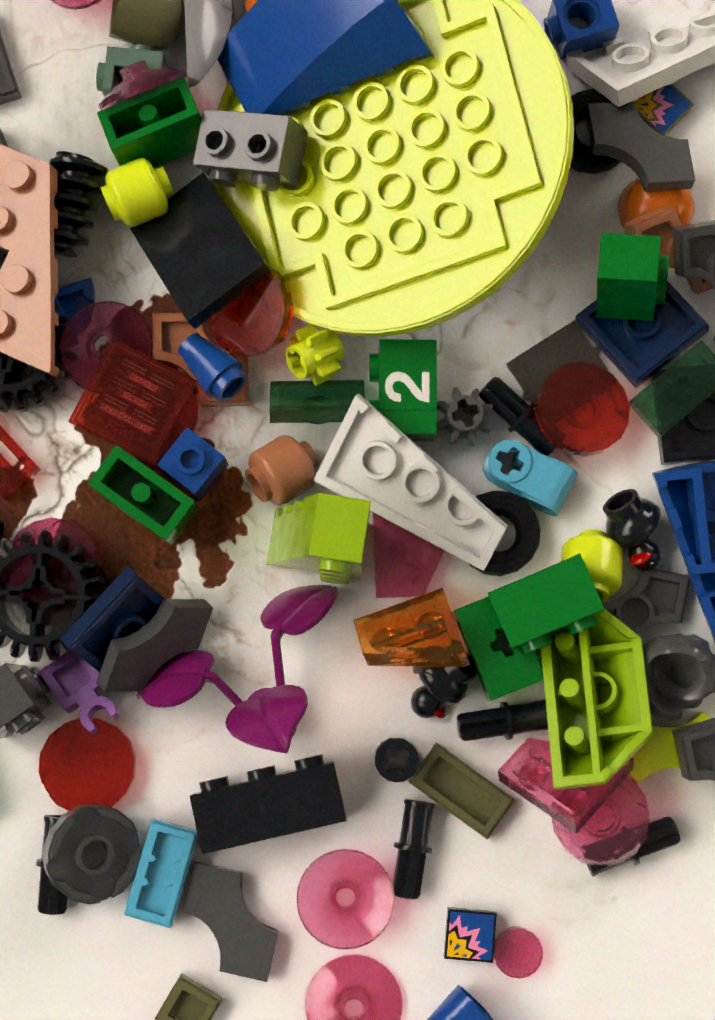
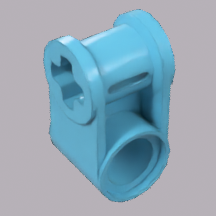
[483,440,578,516]

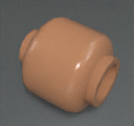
[245,435,318,506]

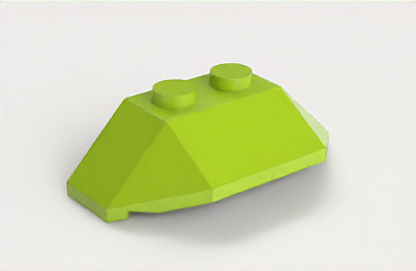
[541,609,653,790]

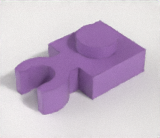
[39,651,120,735]

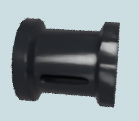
[375,738,419,783]

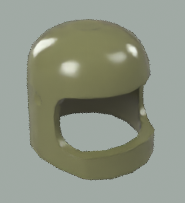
[108,0,184,50]

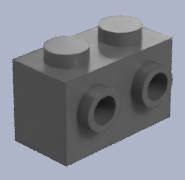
[193,109,308,191]
[0,663,52,738]

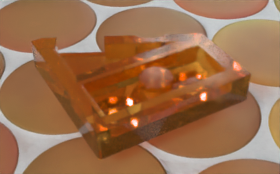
[353,588,470,667]

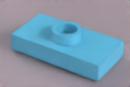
[124,818,198,928]

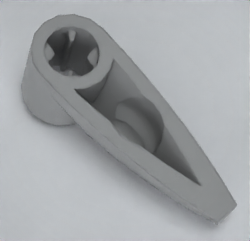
[184,0,234,88]

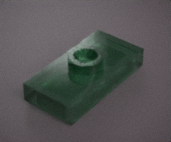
[628,340,715,438]
[269,380,365,424]

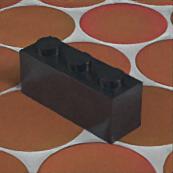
[189,754,347,854]

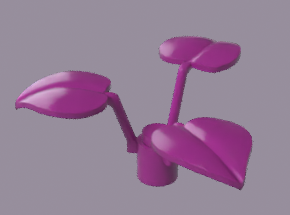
[136,585,339,754]

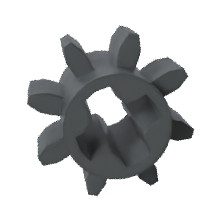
[437,387,493,447]

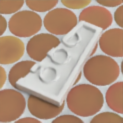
[566,10,715,107]
[313,394,508,571]

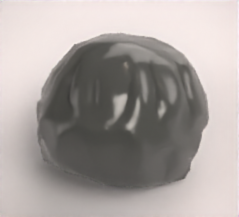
[643,633,715,722]

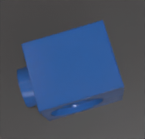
[543,0,620,59]
[157,427,229,501]

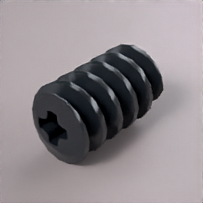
[49,151,109,257]

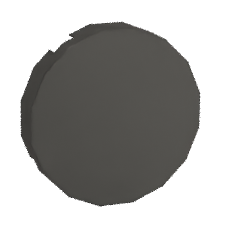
[43,803,142,904]

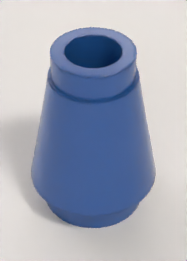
[178,333,247,402]

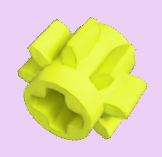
[285,324,344,386]

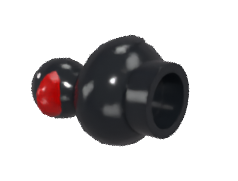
[603,489,661,571]
[411,645,477,719]

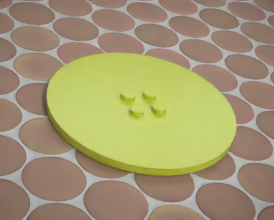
[208,0,574,337]

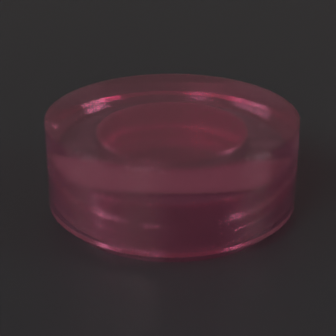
[494,926,543,979]

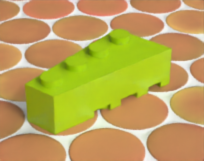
[267,493,371,585]

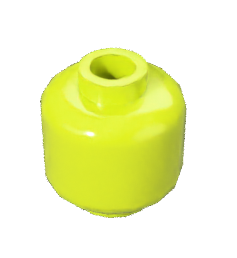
[100,157,174,227]
[561,529,623,603]

